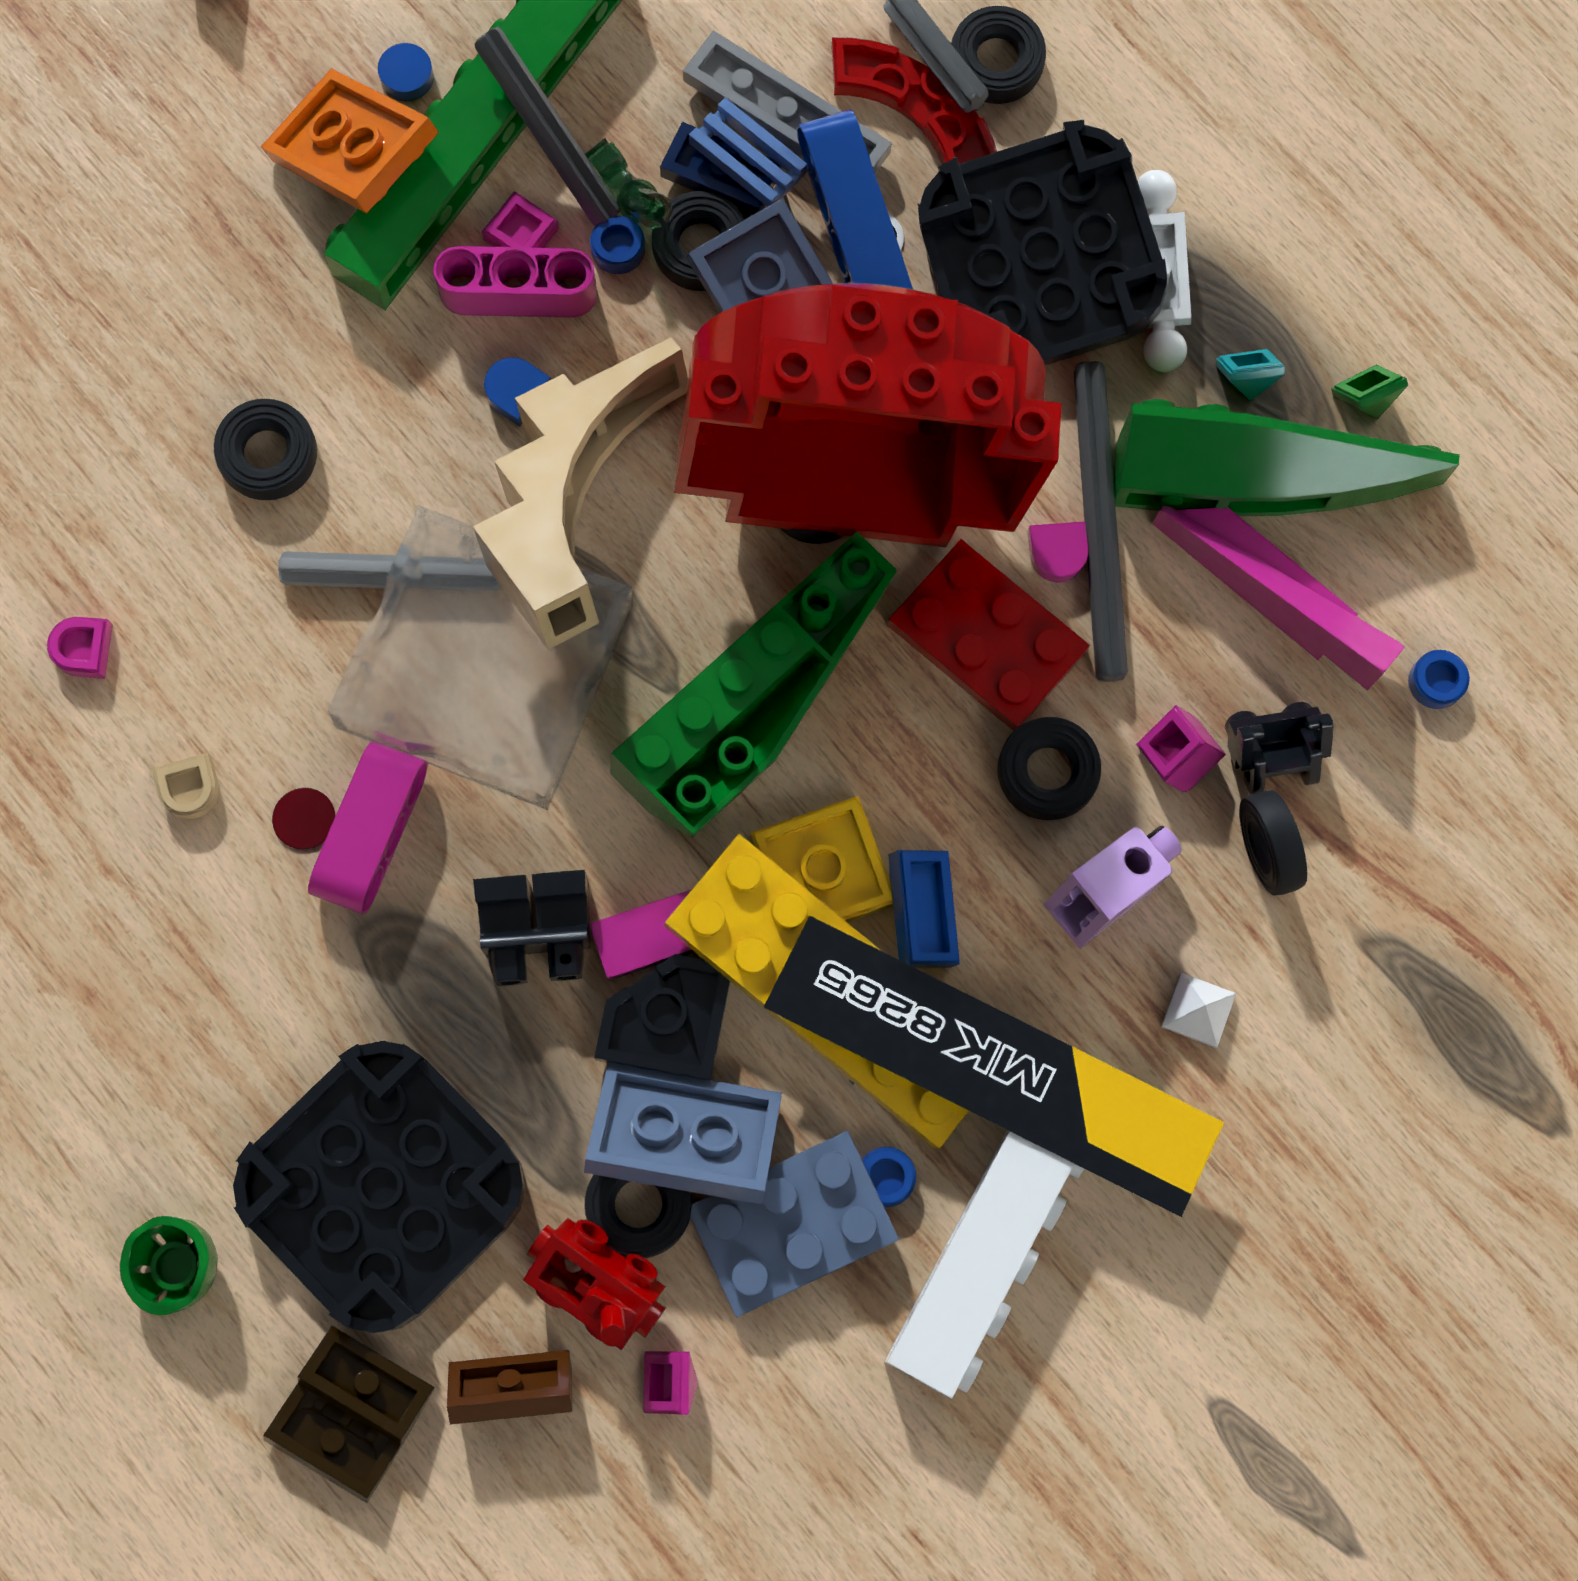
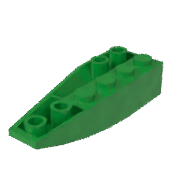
[1114,399,1460,516]
[610,532,897,838]

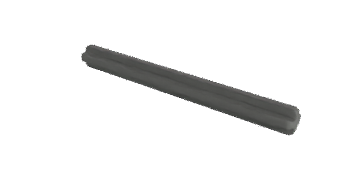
[1074,361,1128,682]

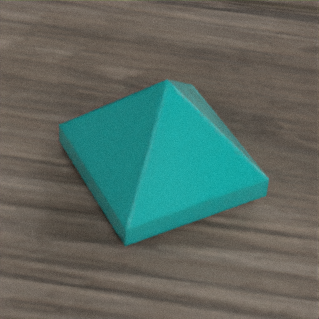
[1216,349,1285,401]

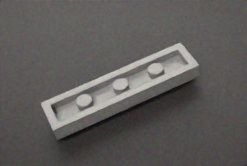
[683,30,892,173]

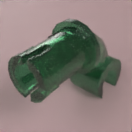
[585,138,672,229]

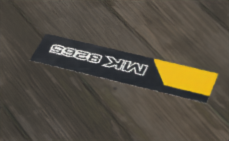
[763,916,1225,1217]

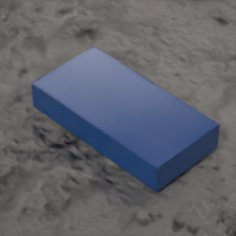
[888,850,960,968]

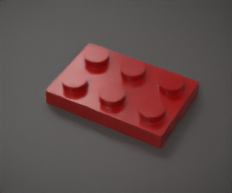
[887,539,1090,731]

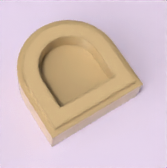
[151,753,219,820]

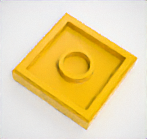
[750,796,893,922]

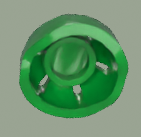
[120,1216,218,1316]

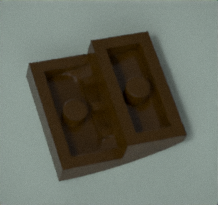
[263,1325,435,1503]

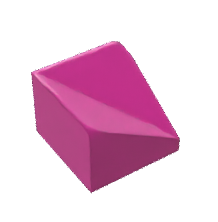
[1136,705,1226,792]

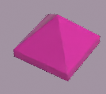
[643,1351,698,1415]

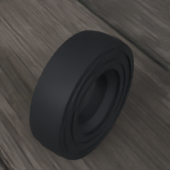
[951,6,1046,104]
[651,191,745,291]
[214,399,317,500]
[997,717,1101,820]
[1239,790,1307,896]
[584,1175,692,1258]

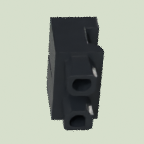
[473,869,591,986]

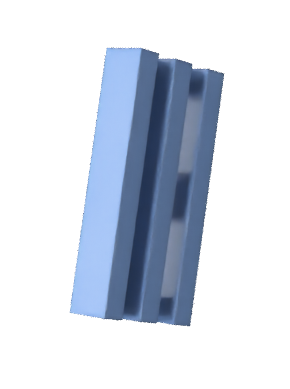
[689,97,807,207]

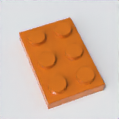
[261,68,439,214]

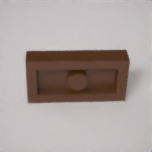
[447,1350,572,1425]

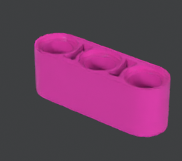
[433,246,598,317]
[308,740,428,915]

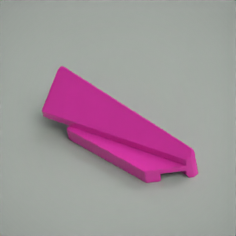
[1153,506,1405,691]

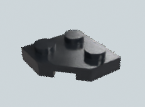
[594,954,730,1081]

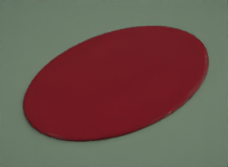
[272,788,335,849]

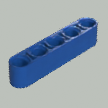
[797,109,913,290]

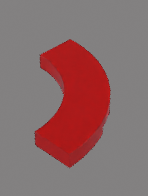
[831,37,997,164]

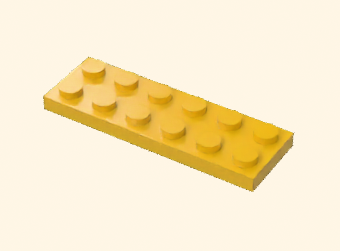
[663,834,969,1150]

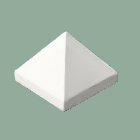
[1161,973,1236,1048]

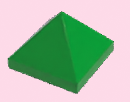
[1331,365,1408,419]

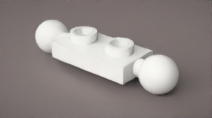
[1137,170,1191,372]

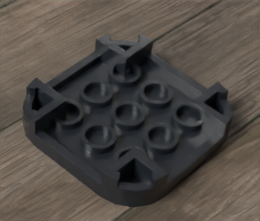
[918,120,1167,365]
[233,1041,526,1333]

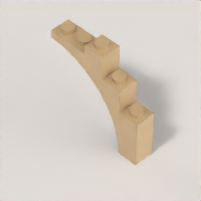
[473,337,688,650]

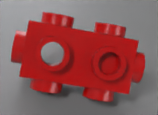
[523,1218,666,1350]

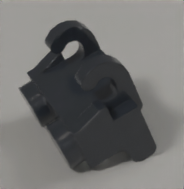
[1225,702,1334,794]

